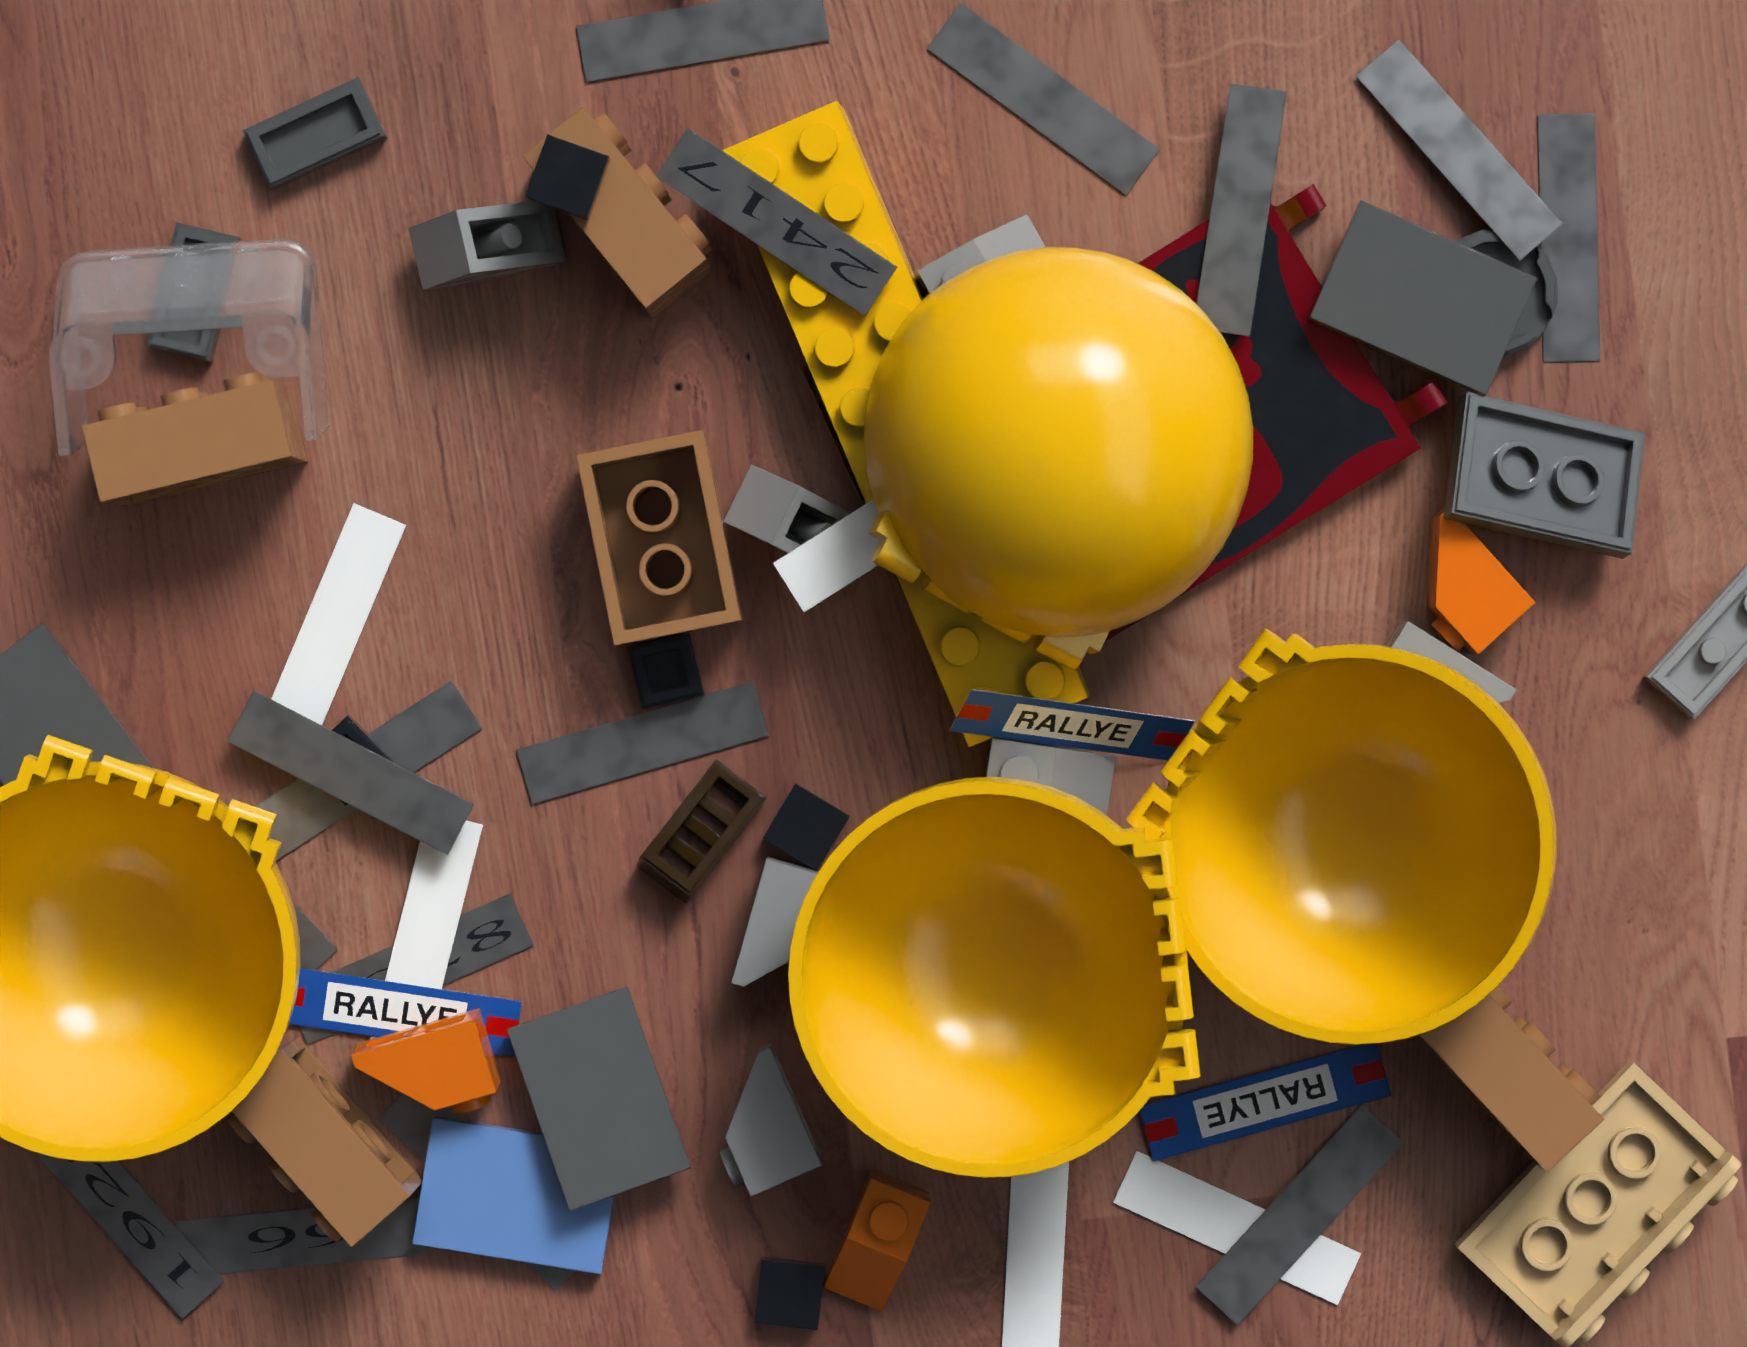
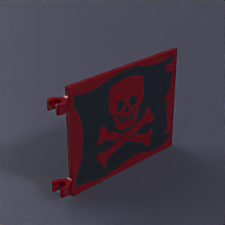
[1105,184,1448,642]

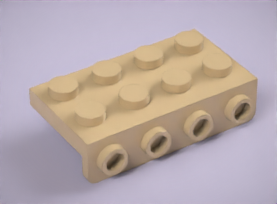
[1454,1060,1741,1347]

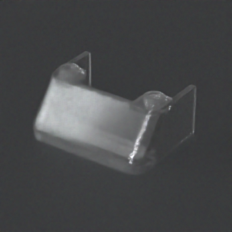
[49,238,330,456]

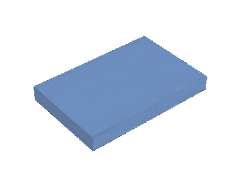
[412,1116,614,1274]

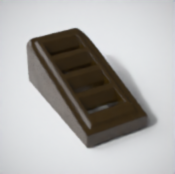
[637,759,767,904]

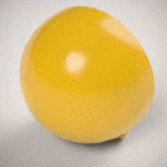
[864,247,1253,670]
[1126,629,1557,1045]
[0,735,301,1162]
[788,777,1201,1178]

